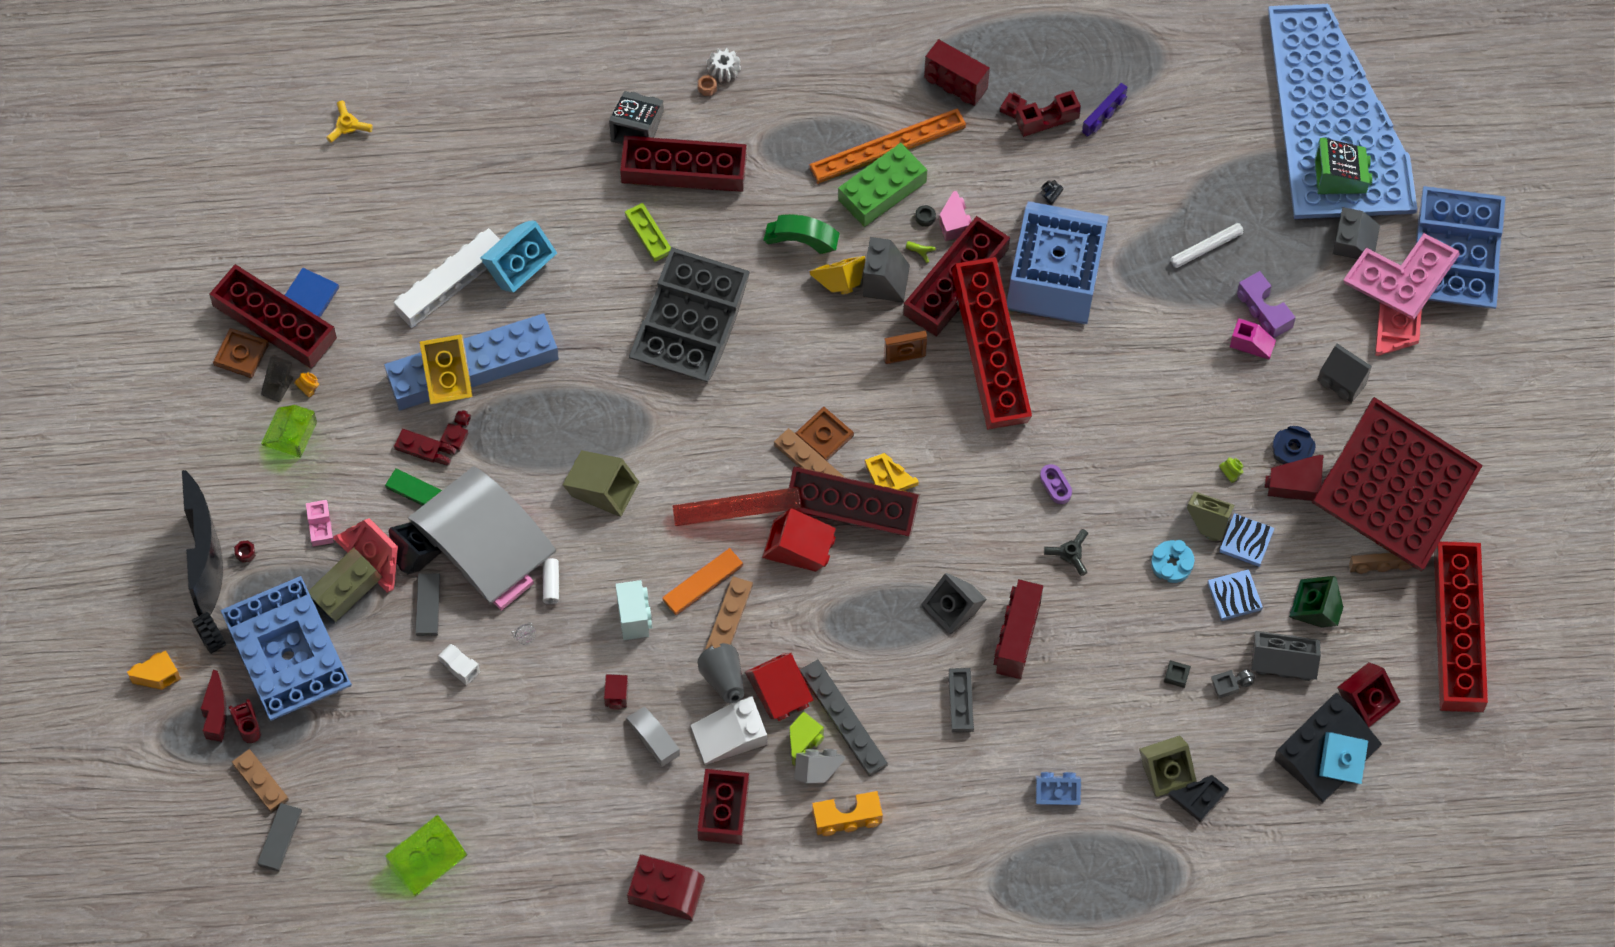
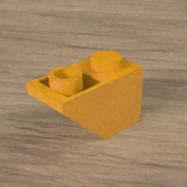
[127,650,181,690]

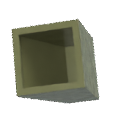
[563,450,639,517]

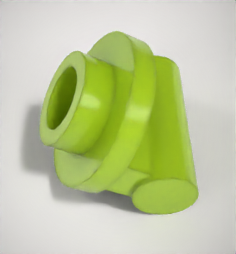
[1219,457,1244,483]

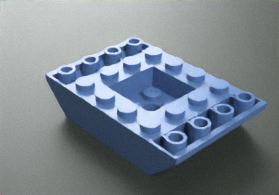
[1007,201,1109,324]
[221,576,352,721]

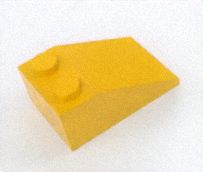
[419,334,473,404]

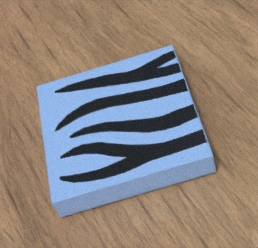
[1219,513,1274,567]
[1207,569,1263,621]

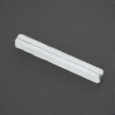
[1171,223,1244,268]

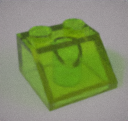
[261,405,317,458]

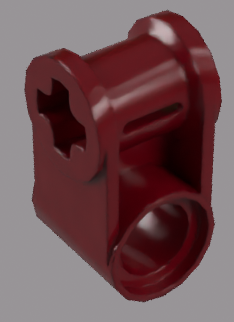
[229,699,261,744]

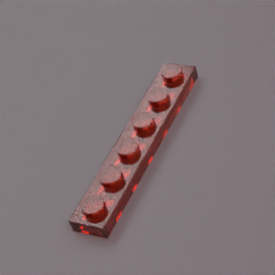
[672,487,802,526]

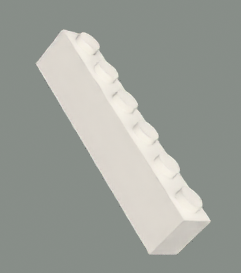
[394,228,500,328]

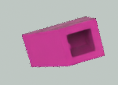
[1230,318,1276,360]

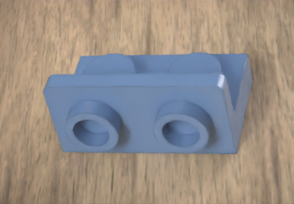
[1036,772,1081,805]

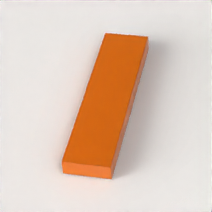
[662,548,743,615]

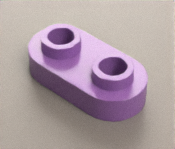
[1040,464,1072,504]

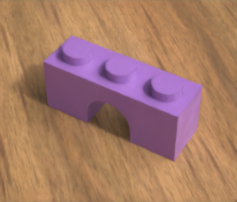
[1237,271,1296,338]

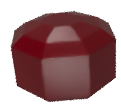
[234,540,256,563]

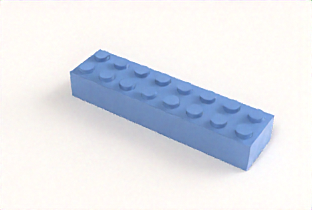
[384,313,559,411]

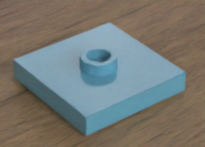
[1319,732,1368,784]

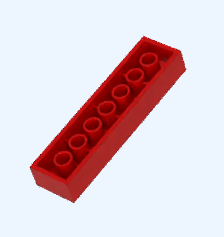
[952,257,1032,430]
[1434,541,1488,712]

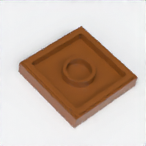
[213,328,269,379]
[884,330,927,364]
[795,407,854,461]

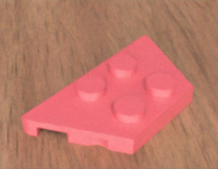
[1375,303,1422,356]
[333,518,398,593]

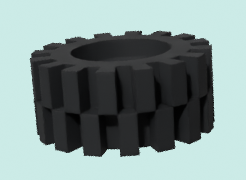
[192,612,226,654]

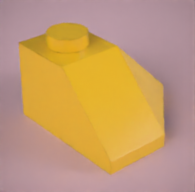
[809,256,866,294]

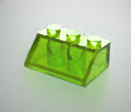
[385,814,467,896]

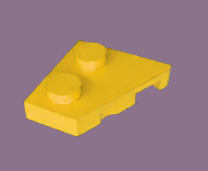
[865,453,919,491]

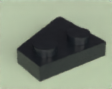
[1168,775,1229,823]

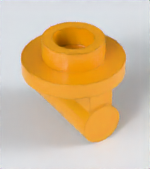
[294,372,319,397]

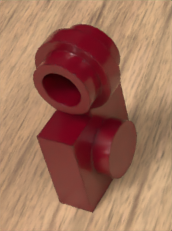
[440,410,471,451]

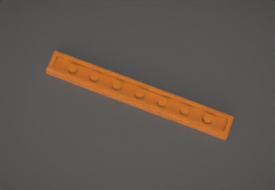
[809,108,966,184]

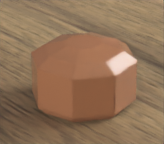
[698,75,717,96]

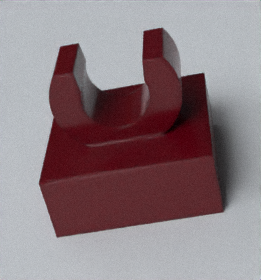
[1000,92,1027,119]

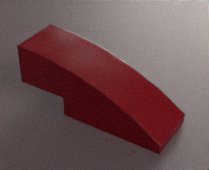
[201,669,227,742]

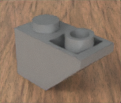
[794,749,845,783]

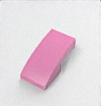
[306,500,334,547]

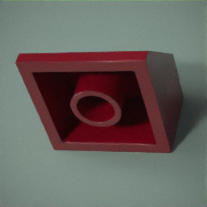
[1337,662,1400,727]

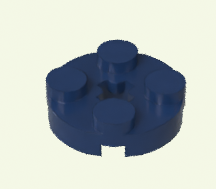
[1272,426,1316,464]

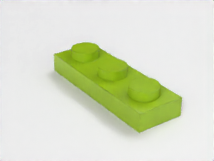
[625,203,671,262]

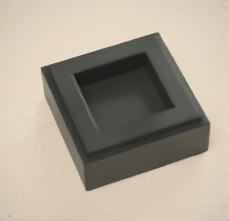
[1164,660,1191,688]

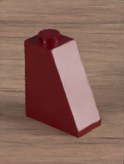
[1264,454,1324,501]

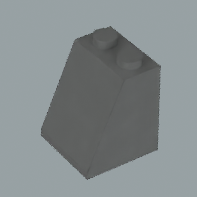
[863,237,910,303]

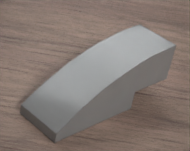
[626,707,680,767]

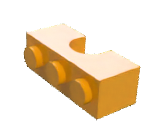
[812,791,883,836]

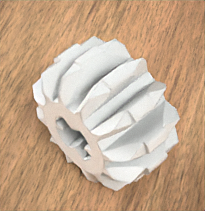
[707,48,741,83]

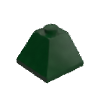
[1289,576,1344,628]

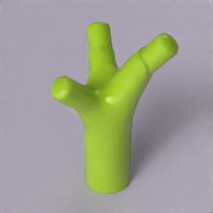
[906,241,936,263]

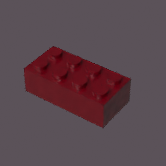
[993,579,1044,680]

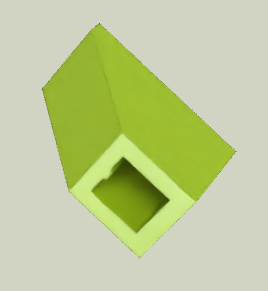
[789,712,824,766]

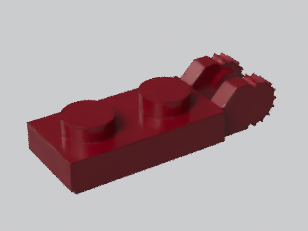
[394,428,456,466]

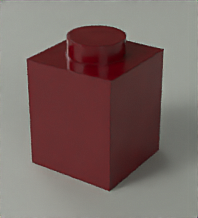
[604,674,628,710]

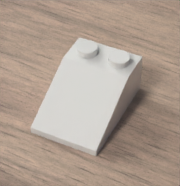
[691,697,767,765]

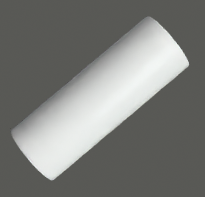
[543,558,559,604]

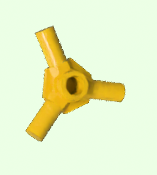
[326,101,373,143]

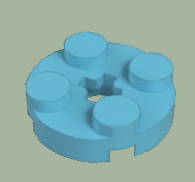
[1151,540,1195,583]

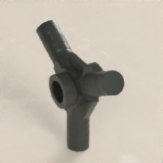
[1044,529,1088,576]

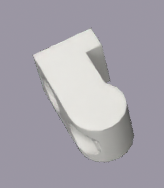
[438,644,480,686]

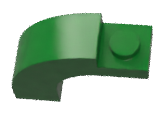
[763,214,840,254]

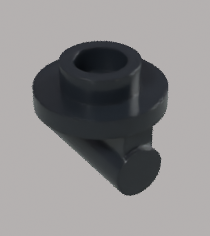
[1040,180,1064,205]

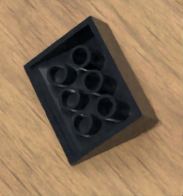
[1274,693,1382,803]

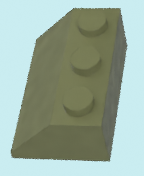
[308,547,382,622]

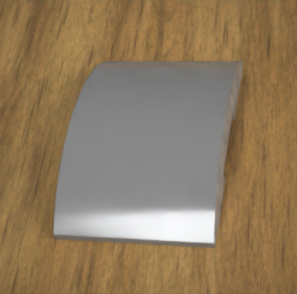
[408,466,556,604]

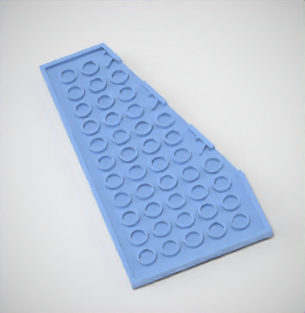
[1268,4,1418,219]

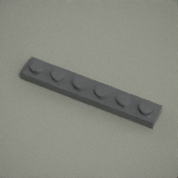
[800,659,888,777]

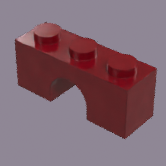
[1015,90,1081,137]

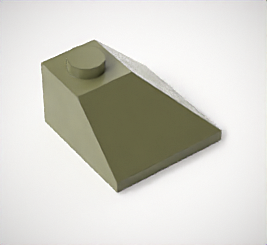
[1187,491,1235,541]

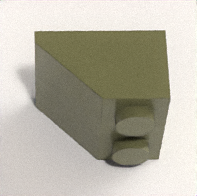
[1139,735,1197,797]

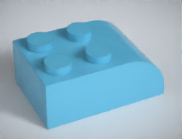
[480,221,557,293]

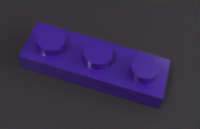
[1082,83,1128,137]

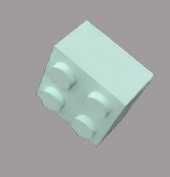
[616,580,652,640]

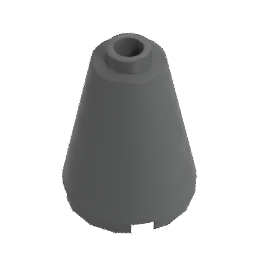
[697,643,744,703]

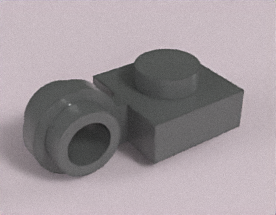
[1211,670,1255,699]

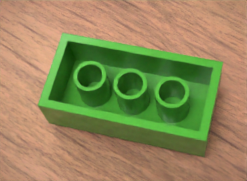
[838,143,927,227]

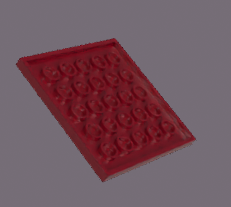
[1312,397,1483,571]

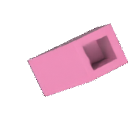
[939,191,972,241]

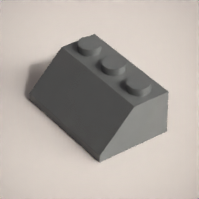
[1251,631,1321,681]

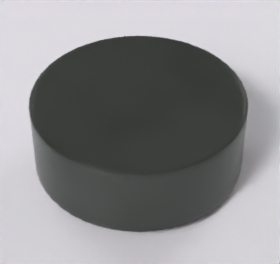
[915,205,936,227]

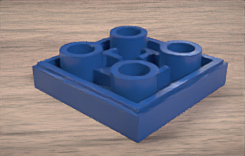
[285,268,339,317]

